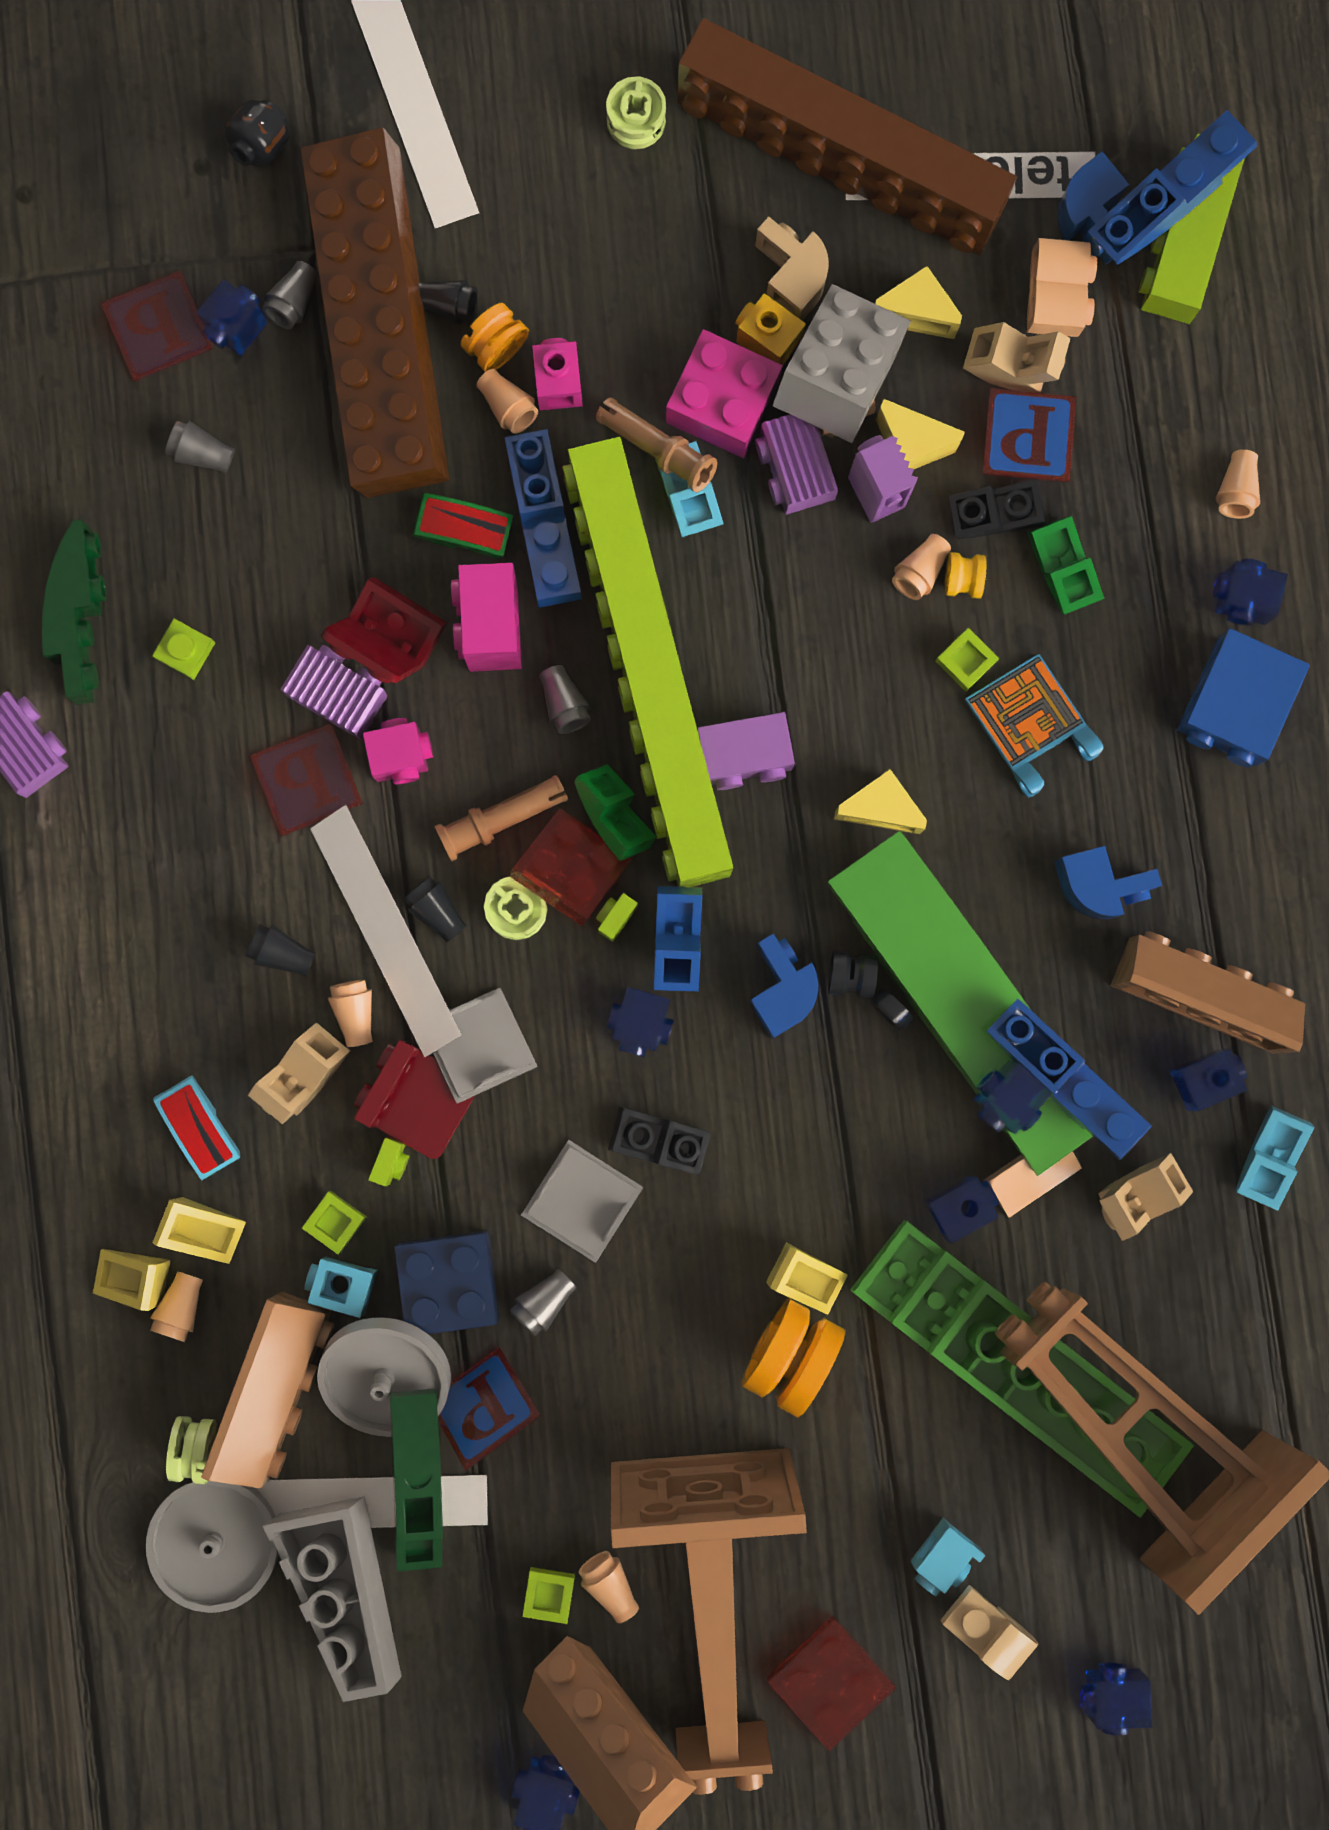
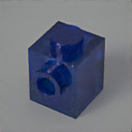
[196,279,267,356]
[1213,559,1288,626]
[607,987,674,1057]
[1169,1049,1247,1111]
[973,1060,1052,1134]
[924,1176,999,1243]
[1080,1662,1152,1735]
[511,1755,580,1830]

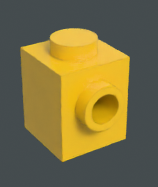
[735,293,806,365]

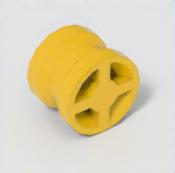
[944,552,986,599]

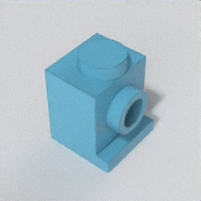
[304,1256,378,1318]
[911,1518,985,1596]

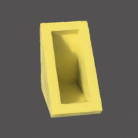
[875,266,962,339]
[876,399,965,469]
[834,770,927,834]
[152,1197,246,1264]
[766,1242,848,1315]
[93,1249,171,1311]

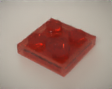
[509,808,632,927]
[767,1616,896,1751]

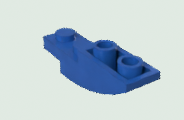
[1088,110,1257,265]
[505,429,582,608]
[986,999,1152,1160]

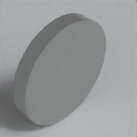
[317,1318,451,1437]
[146,1480,279,1613]

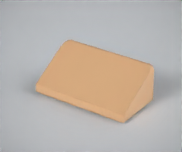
[983,1151,1082,1218]

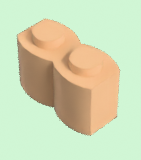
[1027,238,1097,337]

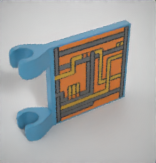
[965,654,1103,798]

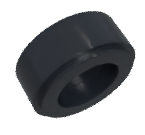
[871,988,914,1030]

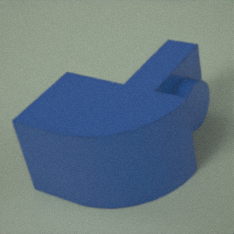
[1057,151,1129,265]
[1054,846,1162,919]
[654,886,702,992]
[749,933,818,1039]

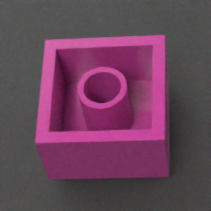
[666,329,783,459]
[451,563,522,672]

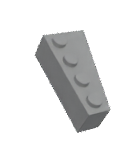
[262,1496,402,1702]

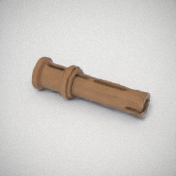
[596,397,718,493]
[434,775,568,862]

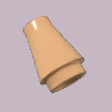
[477,369,538,434]
[1216,450,1260,519]
[892,534,951,600]
[328,980,373,1047]
[150,1271,203,1342]
[579,1551,639,1623]

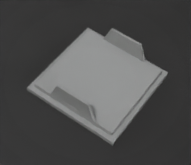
[433,988,538,1104]
[521,1140,643,1263]

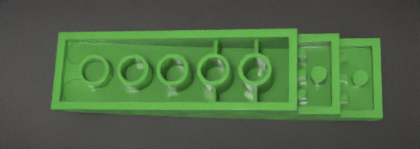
[827,831,1093,1176]
[850,1220,1194,1518]

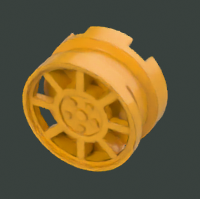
[461,303,529,372]

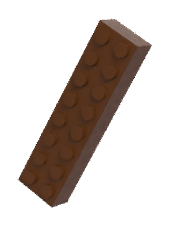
[677,18,1018,256]
[301,127,450,498]

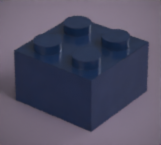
[394,1230,500,1334]

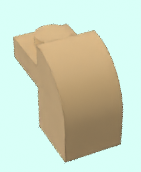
[755,217,829,321]
[963,322,1070,393]
[248,1023,350,1124]
[1098,1153,1193,1241]
[940,1585,1039,1680]

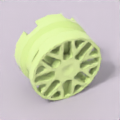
[606,76,666,149]
[484,876,548,940]
[166,1416,217,1484]

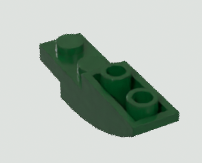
[42,519,106,705]
[390,1389,443,1572]

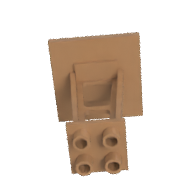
[995,1282,1329,1615]
[611,1448,807,1795]

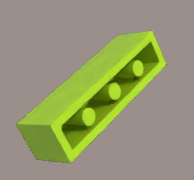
[1138,133,1244,324]

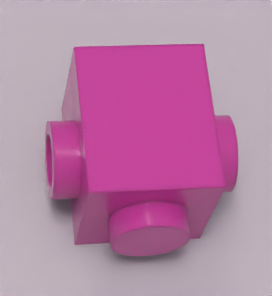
[532,338,582,411]
[363,718,433,784]

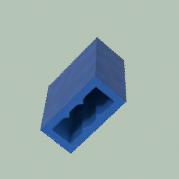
[1177,628,1310,768]

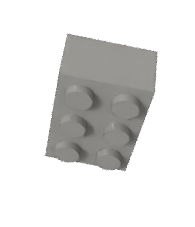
[773,284,911,443]

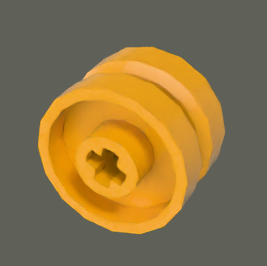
[741,1298,846,1418]

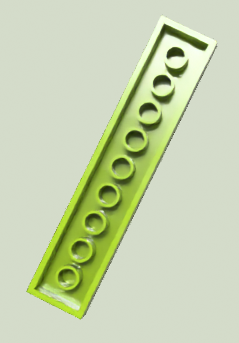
[562,436,733,887]

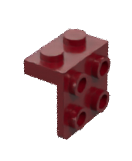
[321,577,447,683]
[353,1040,476,1159]

